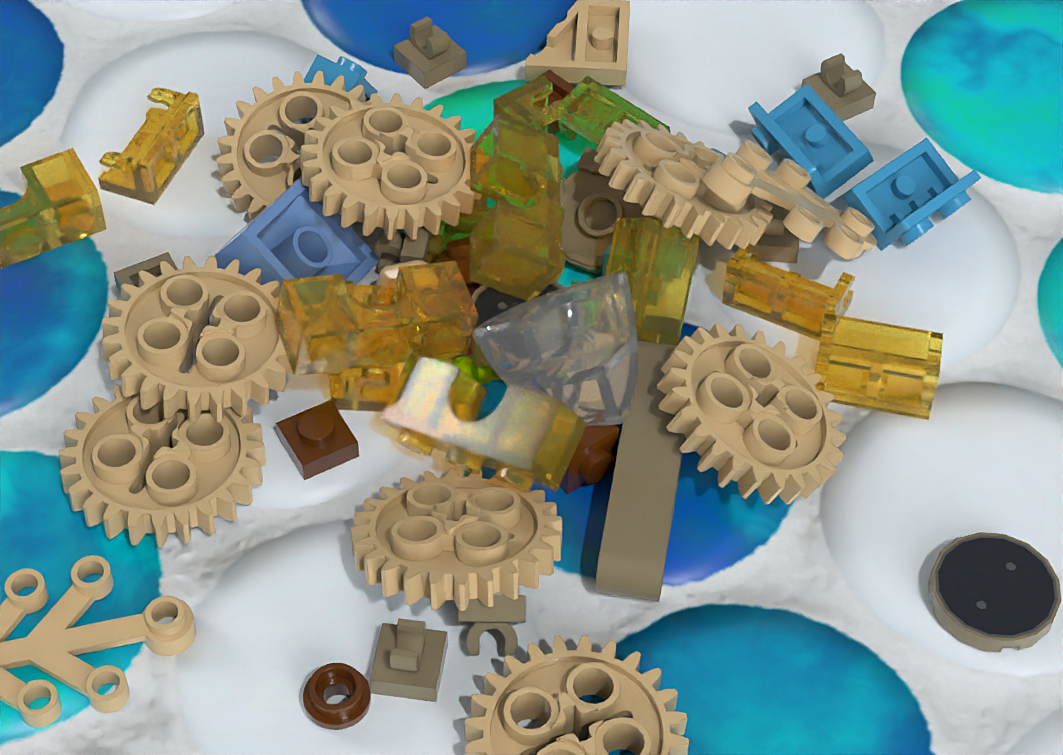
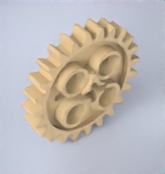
[216,71,370,224]
[300,93,487,240]
[594,119,773,250]
[102,255,302,423]
[657,323,846,504]
[59,384,266,547]
[351,468,562,611]
[465,635,689,755]

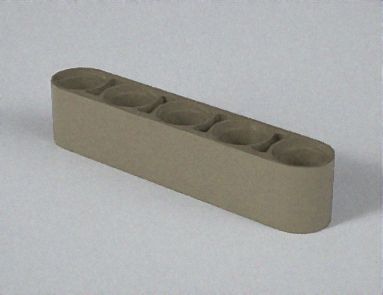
[595,340,685,602]

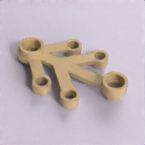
[703,140,877,260]
[0,555,196,727]

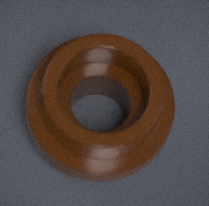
[303,663,371,730]

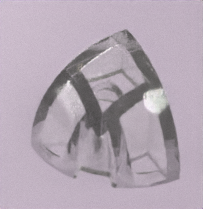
[474,271,638,426]

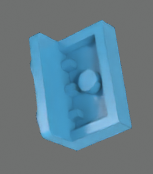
[748,84,874,199]
[842,137,981,251]

